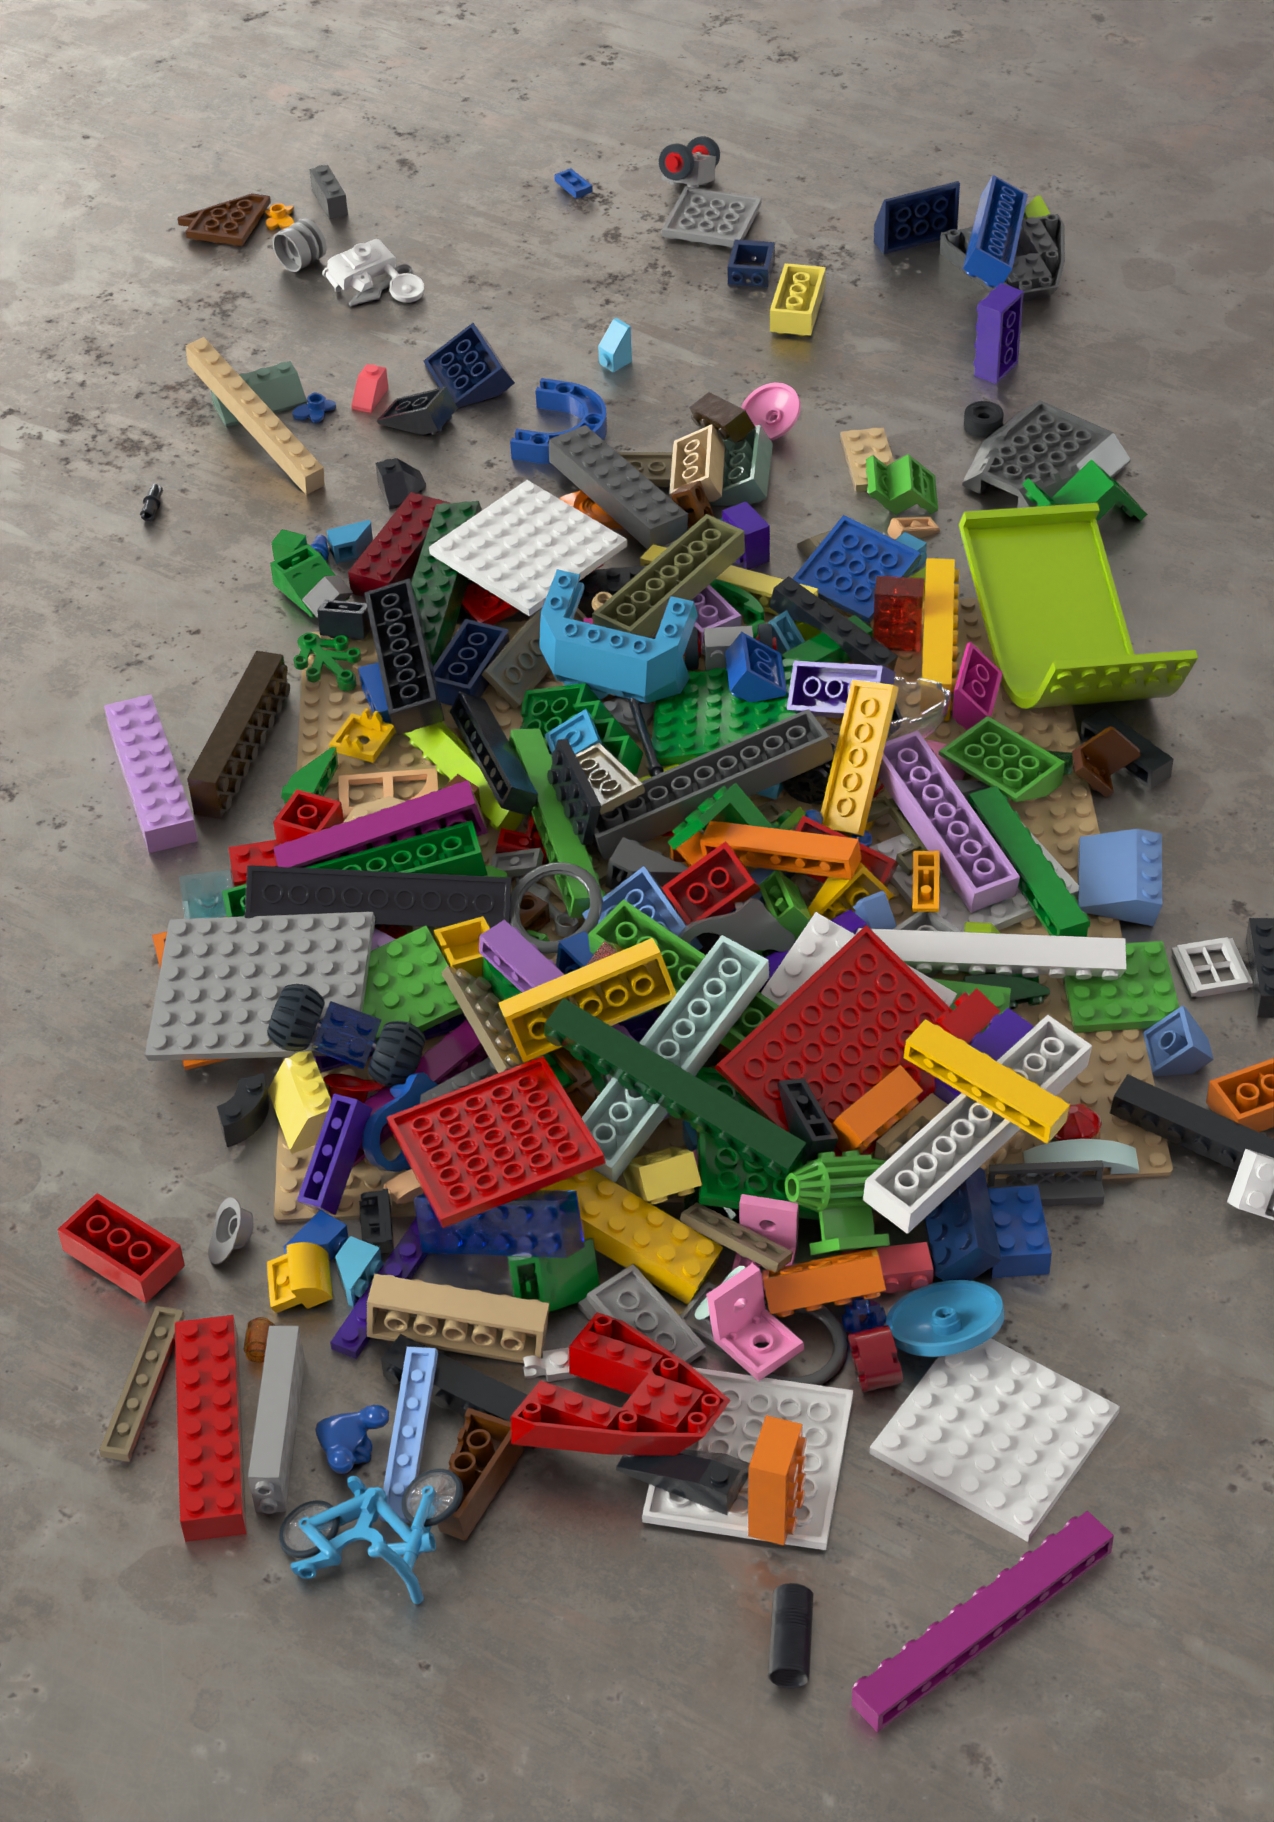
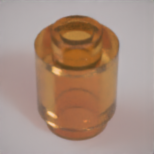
[243,1317,275,1363]

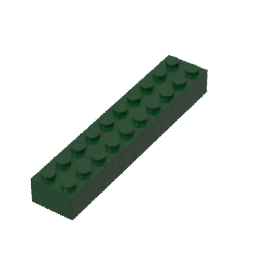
[412,501,482,667]

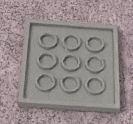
[662,187,761,248]

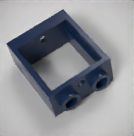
[727,239,775,287]

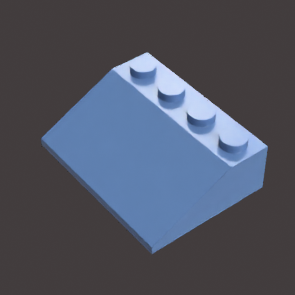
[1078,829,1162,926]
[582,866,703,950]

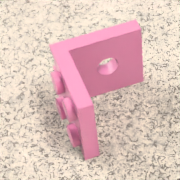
[731,1194,799,1297]
[707,1263,804,1381]

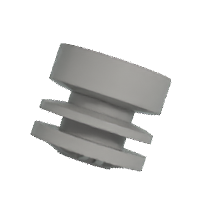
[272,218,327,272]

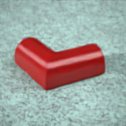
[495,816,547,864]

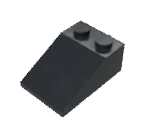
[377,387,458,435]

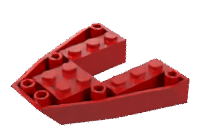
[511,1312,731,1455]

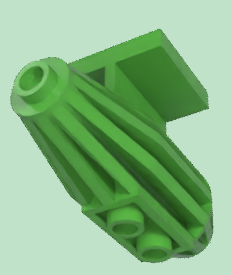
[785,1150,890,1255]

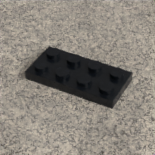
[547,739,601,845]

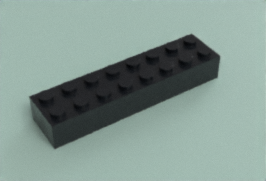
[364,578,445,735]

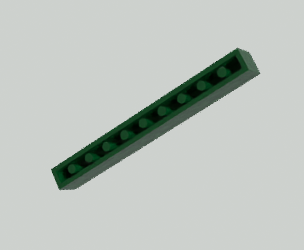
[544,998,806,1180]

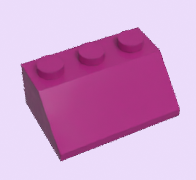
[953,642,1003,730]

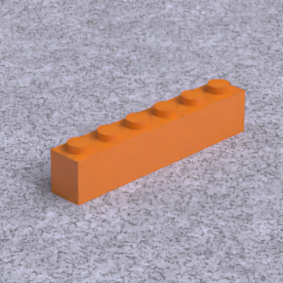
[700,821,861,880]

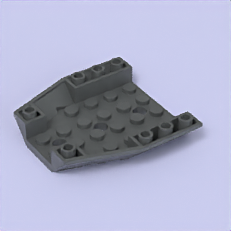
[962,400,1131,508]

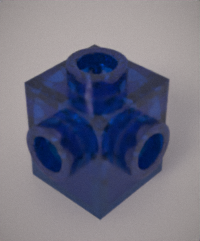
[842,1297,887,1334]

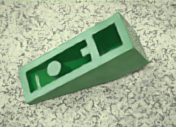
[281,747,339,804]

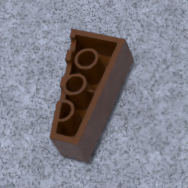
[435,1408,526,1541]

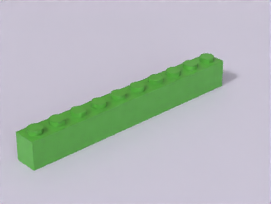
[509,728,606,918]

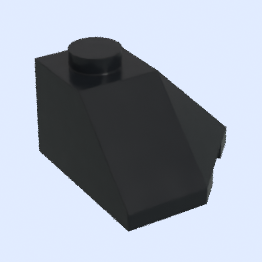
[376,458,426,510]

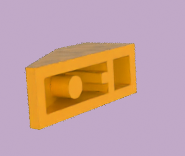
[912,851,939,912]

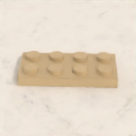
[840,427,894,492]

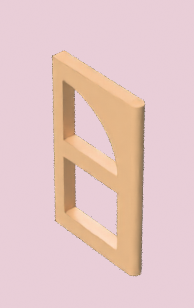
[338,768,438,820]

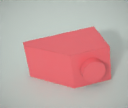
[351,364,389,413]

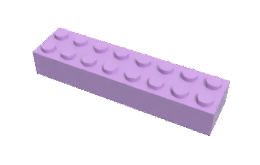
[104,694,198,853]
[878,730,1020,913]

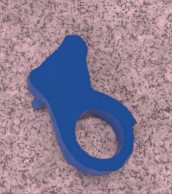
[362,1072,438,1172]

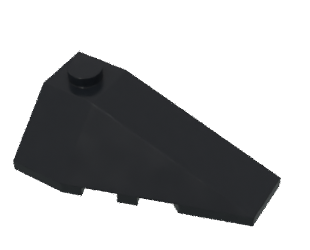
[616,1449,750,1515]

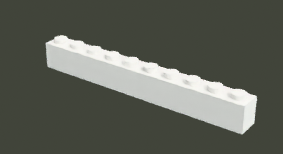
[856,928,1126,980]

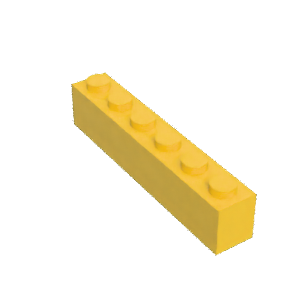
[904,1019,1070,1144]

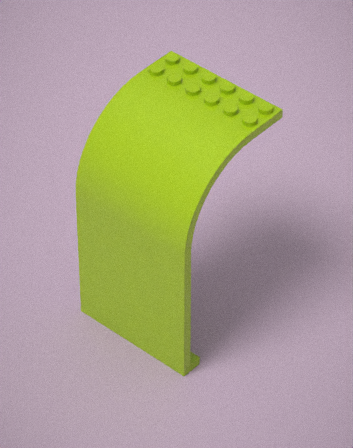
[959,503,1198,709]

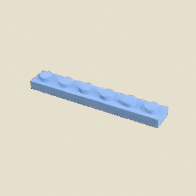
[379,1347,438,1523]

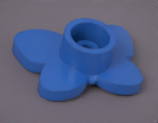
[292,392,336,423]

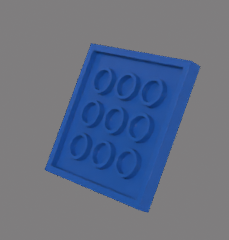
[792,515,921,624]

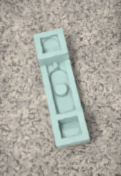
[1023,1139,1139,1177]

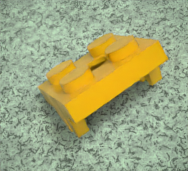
[329,708,396,763]

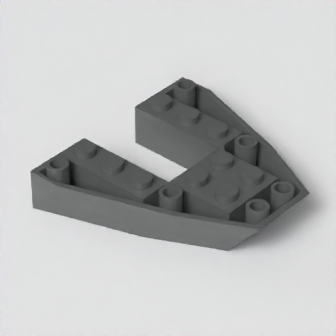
[940,214,1065,301]

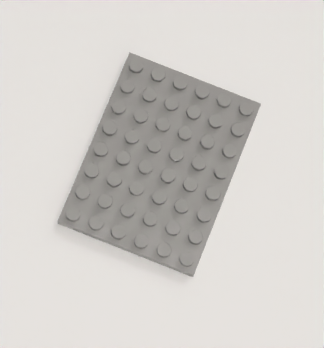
[145,912,375,1061]

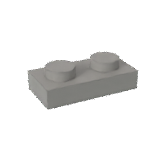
[491,848,544,877]

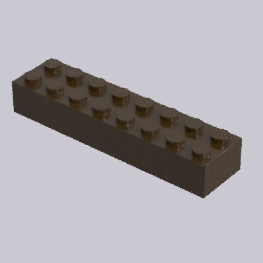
[187,650,290,819]

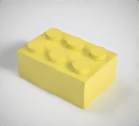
[623,1146,702,1204]

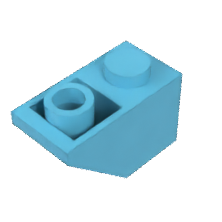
[335,1236,383,1307]

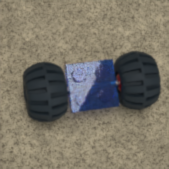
[267,984,426,1087]

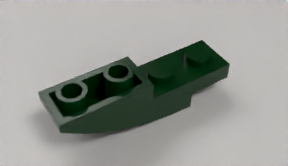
[962,974,1050,1010]

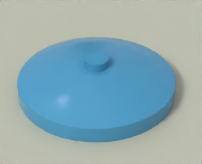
[886,1280,1005,1357]

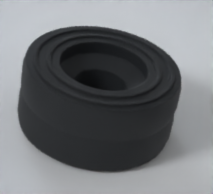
[964,401,1004,438]

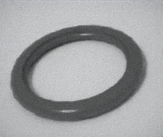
[509,862,603,954]
[749,1303,848,1385]

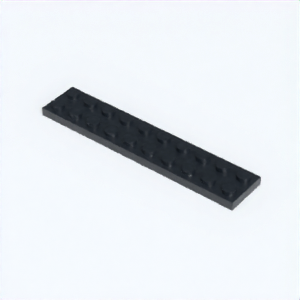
[245,865,511,929]

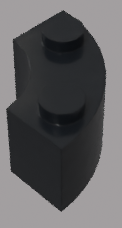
[217,1073,269,1147]

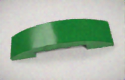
[709,579,764,625]

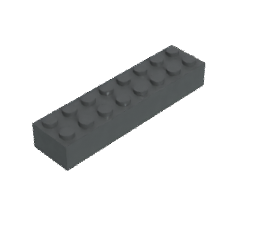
[549,425,688,549]

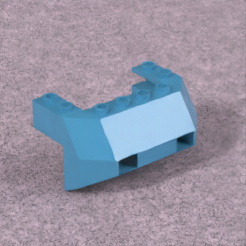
[539,569,698,703]

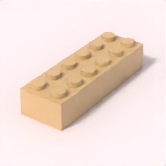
[367,1274,549,1364]

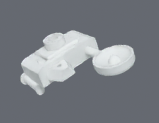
[322,239,424,303]

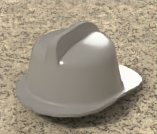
[208,1197,253,1265]

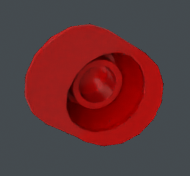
[323,1074,385,1103]

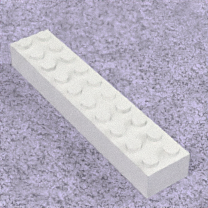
[863,1015,1092,1234]

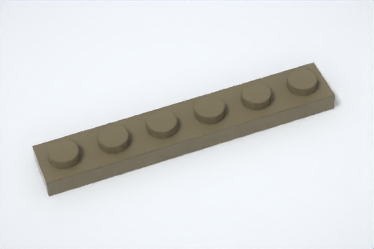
[99,1306,185,1462]

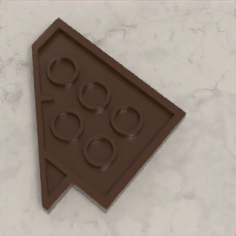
[177,193,271,246]

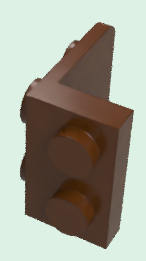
[1072,727,1141,797]

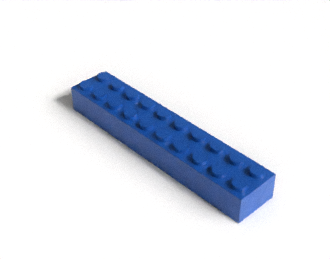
[963,175,1028,288]

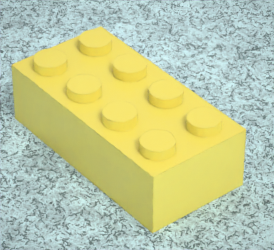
[770,263,826,336]

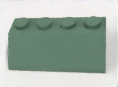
[210,361,307,428]

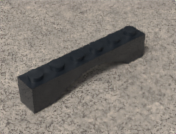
[769,576,898,671]

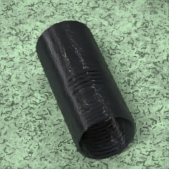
[768,1583,814,1688]

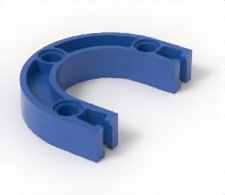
[510,378,607,464]

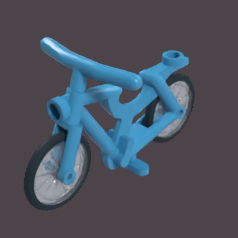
[279,1469,463,1604]

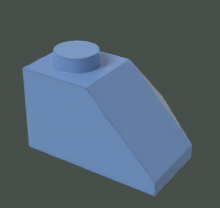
[853,891,897,930]

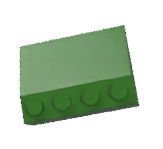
[939,716,1065,802]

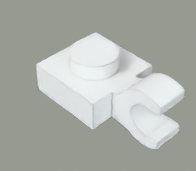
[523,1347,576,1382]

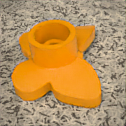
[265,203,294,230]

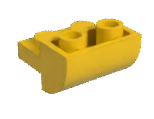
[267,1242,333,1313]

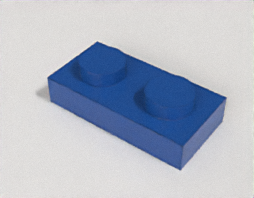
[555,168,593,199]

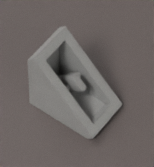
[302,575,353,618]

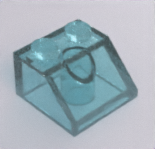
[179,869,234,919]

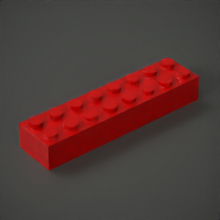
[175,1315,247,1542]

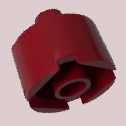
[848,1325,904,1393]

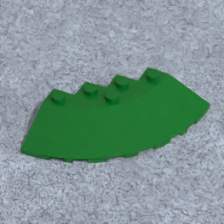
[520,683,643,776]

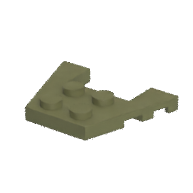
[867,796,928,876]

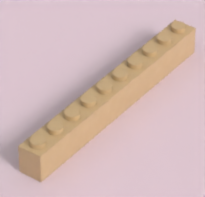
[186,337,325,495]

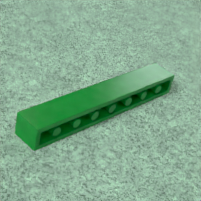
[968,786,1090,937]

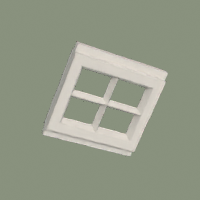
[1171,937,1253,998]

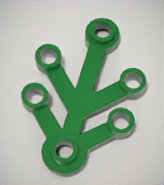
[293,632,361,691]

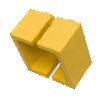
[434,916,490,978]

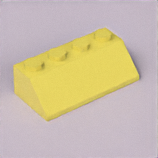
[268,1051,331,1154]

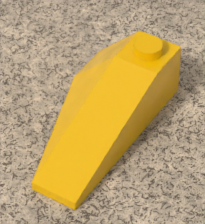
[808,862,894,920]

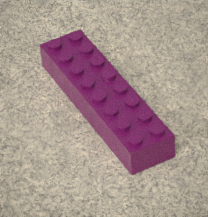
[273,780,488,868]

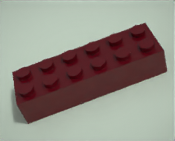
[348,492,451,597]

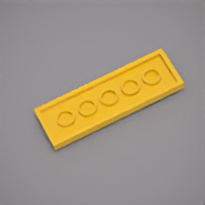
[820,680,899,836]

